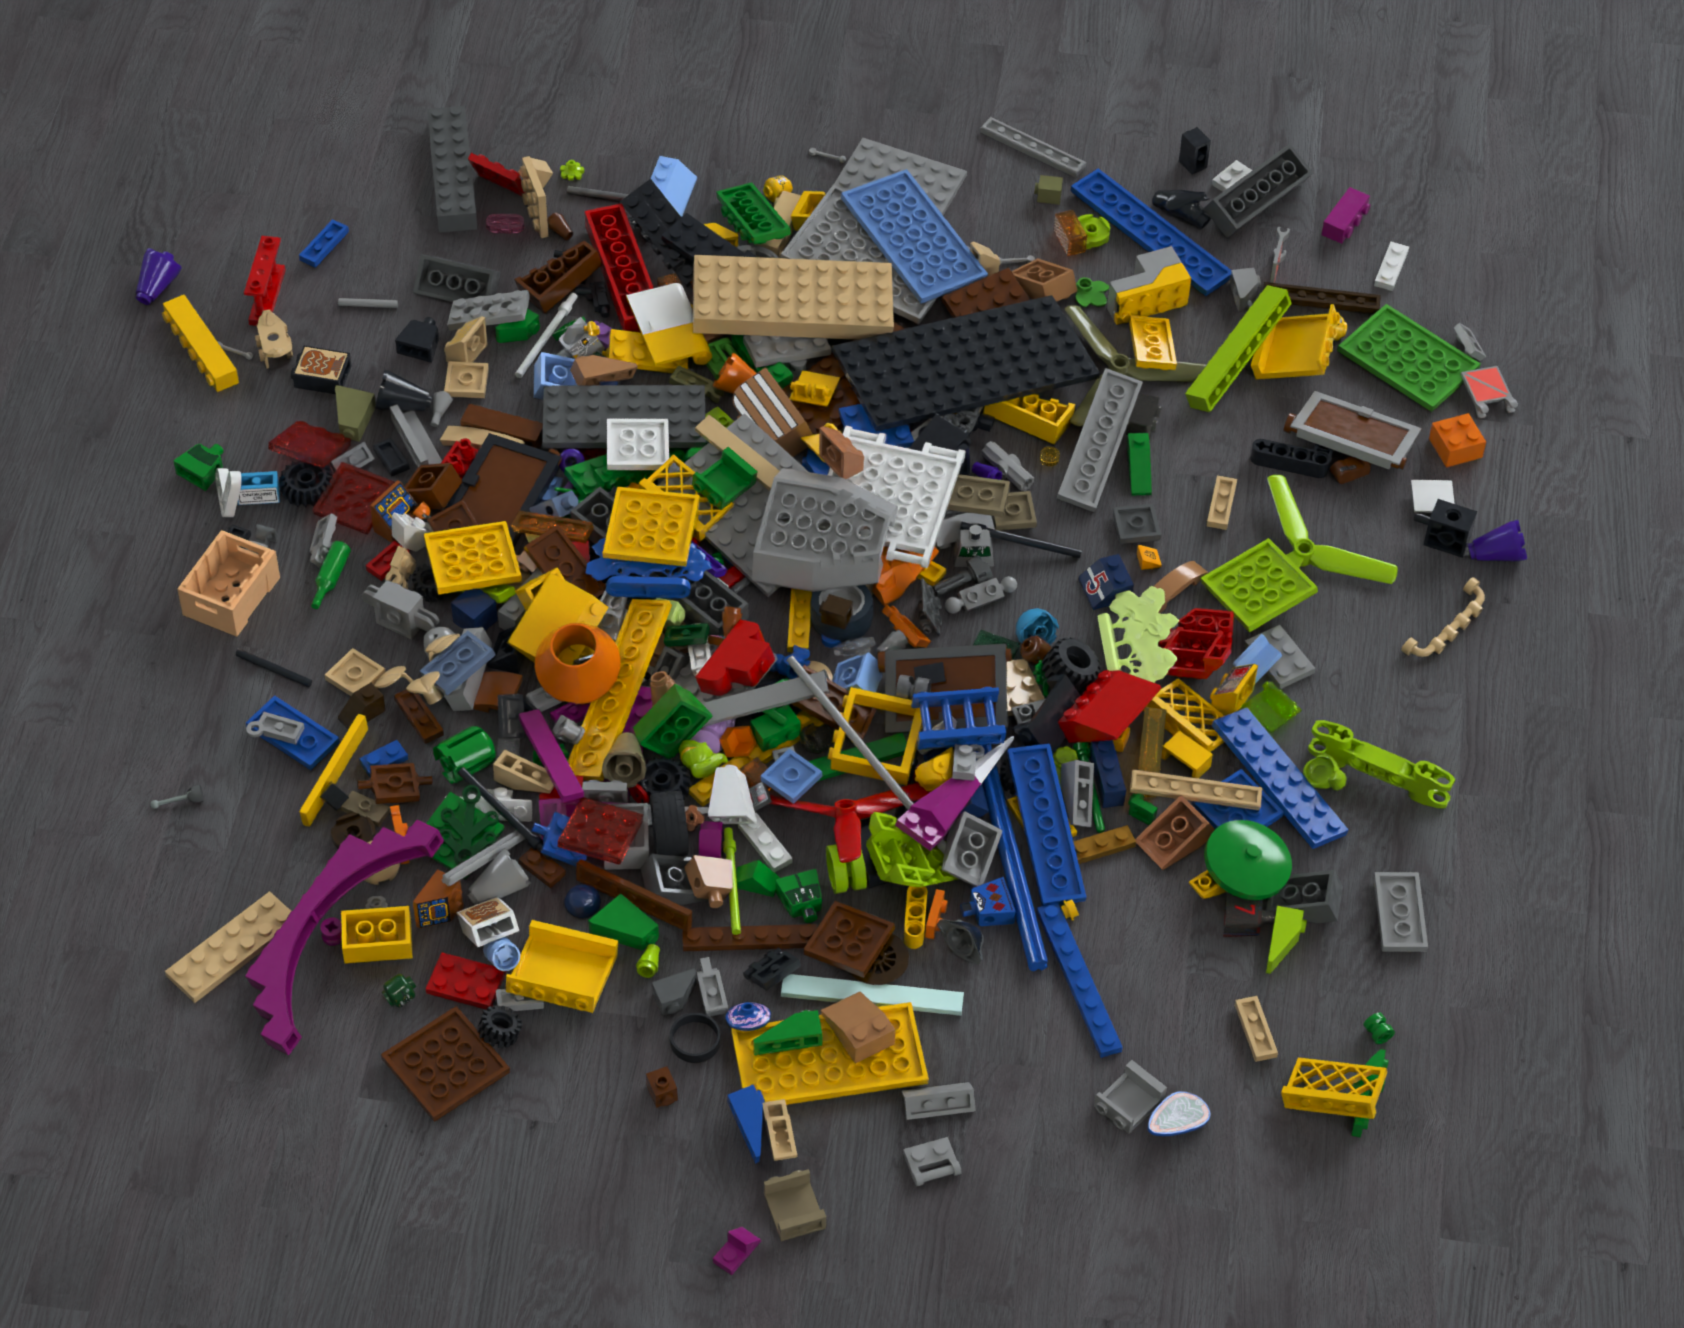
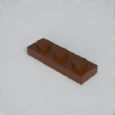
[394,689,444,744]

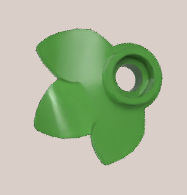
[1076,277,1109,307]

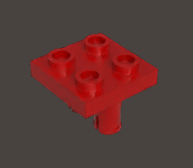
[440,438,479,480]

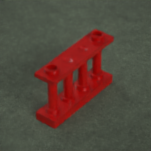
[244,236,286,326]

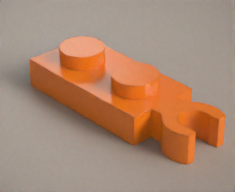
[882,604,931,648]
[390,805,410,864]

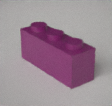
[1321,187,1371,244]

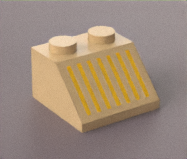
[444,316,487,363]

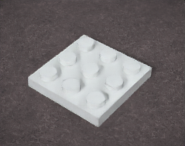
[607,419,669,470]

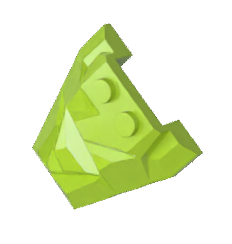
[866,812,959,888]

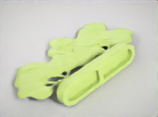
[1098,586,1179,683]

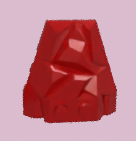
[1158,608,1234,679]

